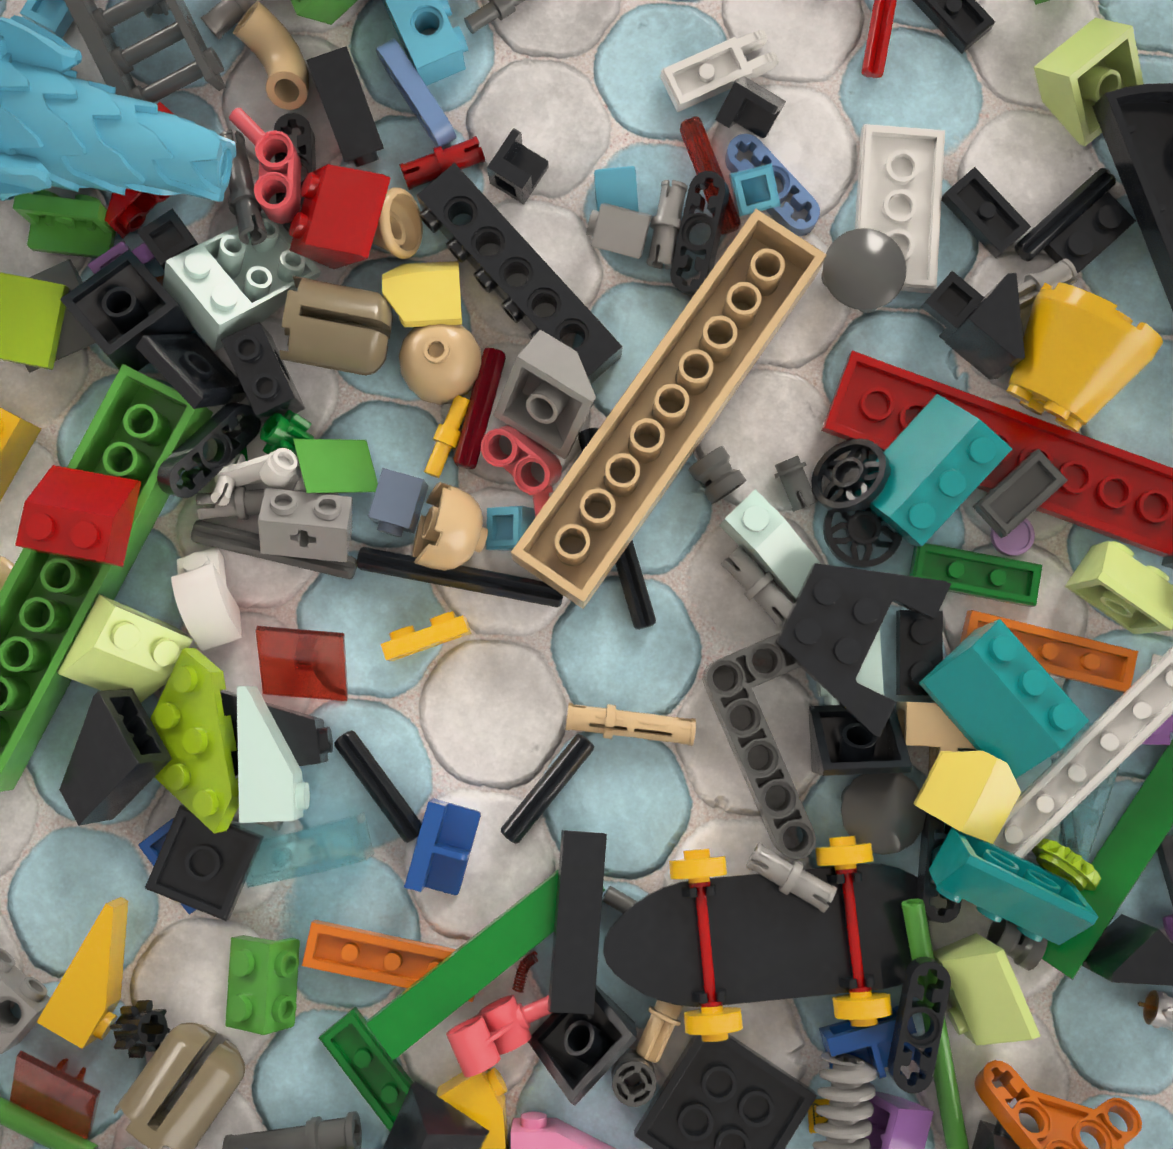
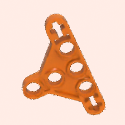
[974,1060,1142,1149]

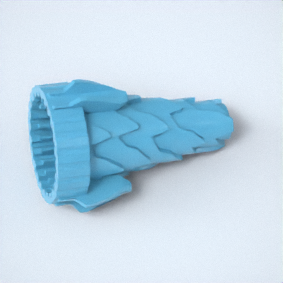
[0,15,236,202]

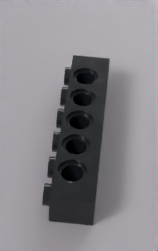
[417,163,623,384]

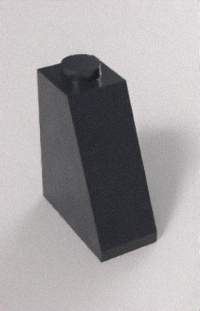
[306,46,384,167]
[59,688,172,826]
[220,690,333,776]

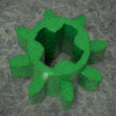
[260,410,314,459]

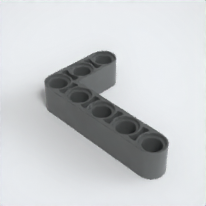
[702,633,816,860]

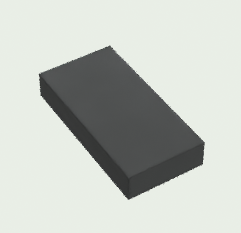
[973,449,1068,538]

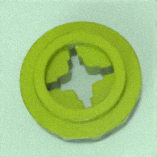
[1032,839,1101,891]

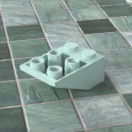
[163,212,321,352]

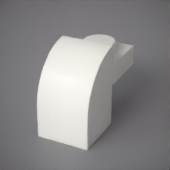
[171,547,242,651]

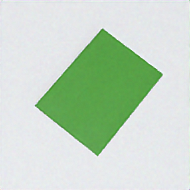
[293,439,378,493]

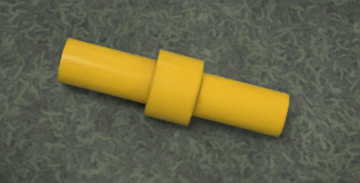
[424,395,470,478]

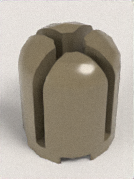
[279,276,393,376]
[113,1023,245,1149]

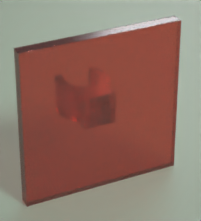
[255,626,348,701]
[10,1051,101,1139]

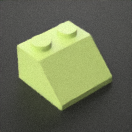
[1034,18,1144,146]
[1065,541,1173,634]
[57,594,193,702]
[933,933,1041,1045]

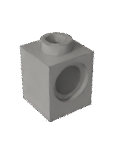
[586,203,652,259]

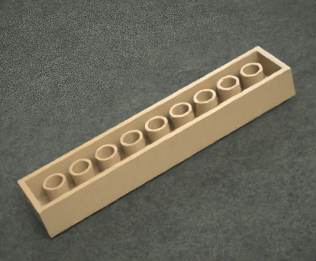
[511,209,827,609]

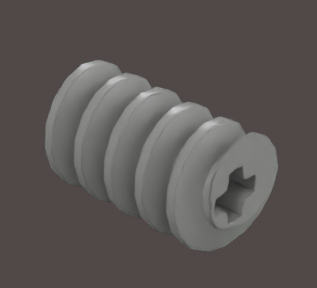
[812,1052,877,1149]

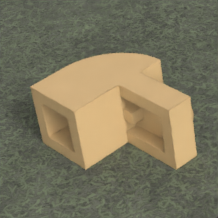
[896,701,975,774]

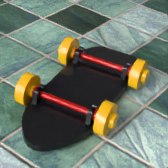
[603,836,931,1042]

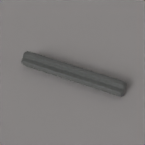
[191,520,357,579]

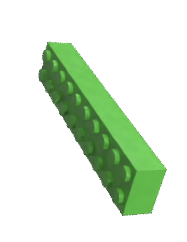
[0,364,213,792]

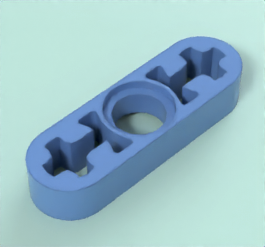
[376,38,457,147]
[725,134,820,236]

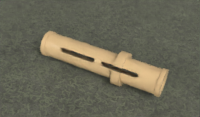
[565,703,696,746]

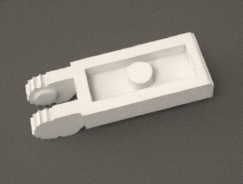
[660,30,779,113]

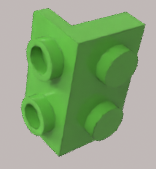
[13,190,116,258]
[225,935,300,1035]

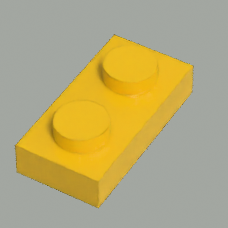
[381,611,472,661]

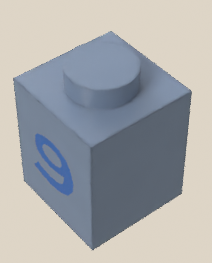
[368,468,429,537]

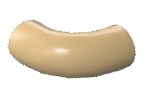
[233,1,309,110]

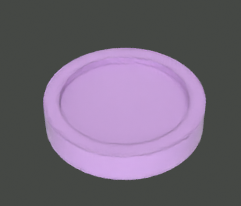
[990,519,1035,556]

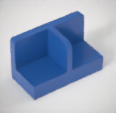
[404,798,481,895]
[819,1006,917,1079]

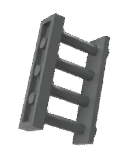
[64,0,226,103]

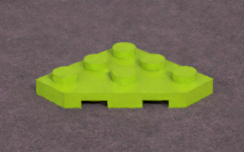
[150,648,239,834]

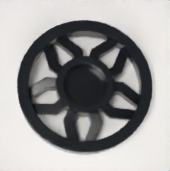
[811,439,891,513]
[823,495,902,568]

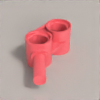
[229,108,302,224]
[481,425,562,517]
[446,995,553,1077]

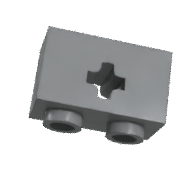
[258,488,352,562]

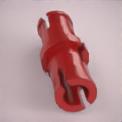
[399,136,486,190]

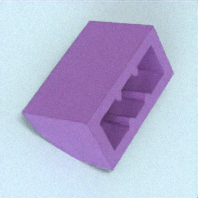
[866,1091,934,1149]

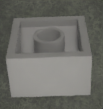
[493,330,596,459]

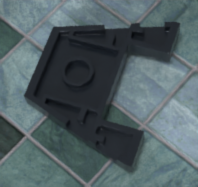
[776,563,951,738]

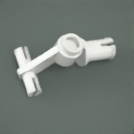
[210,448,338,506]

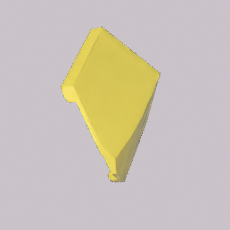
[382,261,462,328]
[913,751,1021,844]

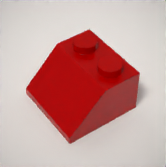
[289,164,391,270]
[15,465,141,567]

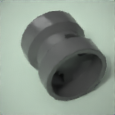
[688,446,747,504]
[986,919,1048,971]
[611,1049,656,1107]

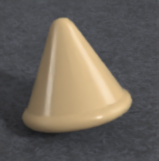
[372,187,423,259]

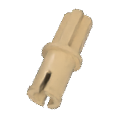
[636,1000,683,1063]

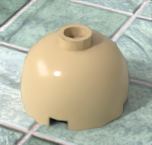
[399,324,482,405]
[412,482,488,570]

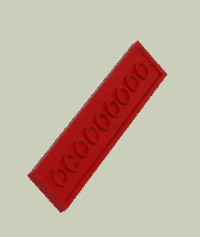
[821,350,1173,557]

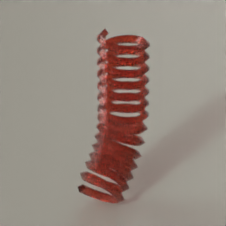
[512,950,538,993]

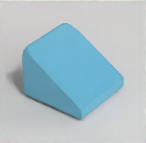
[729,163,781,217]
[594,166,639,212]
[486,506,535,551]

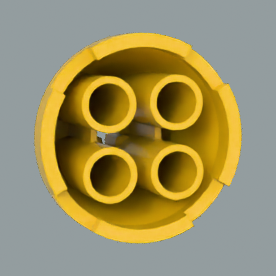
[1006,282,1163,432]

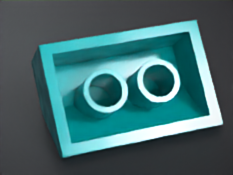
[855,394,1012,547]
[919,619,1089,779]
[929,827,1098,945]

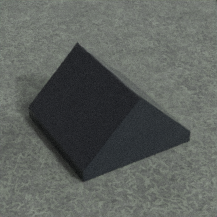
[945,273,1025,380]
[809,705,912,776]
[1082,914,1173,986]
[528,985,638,1105]
[383,1081,489,1149]

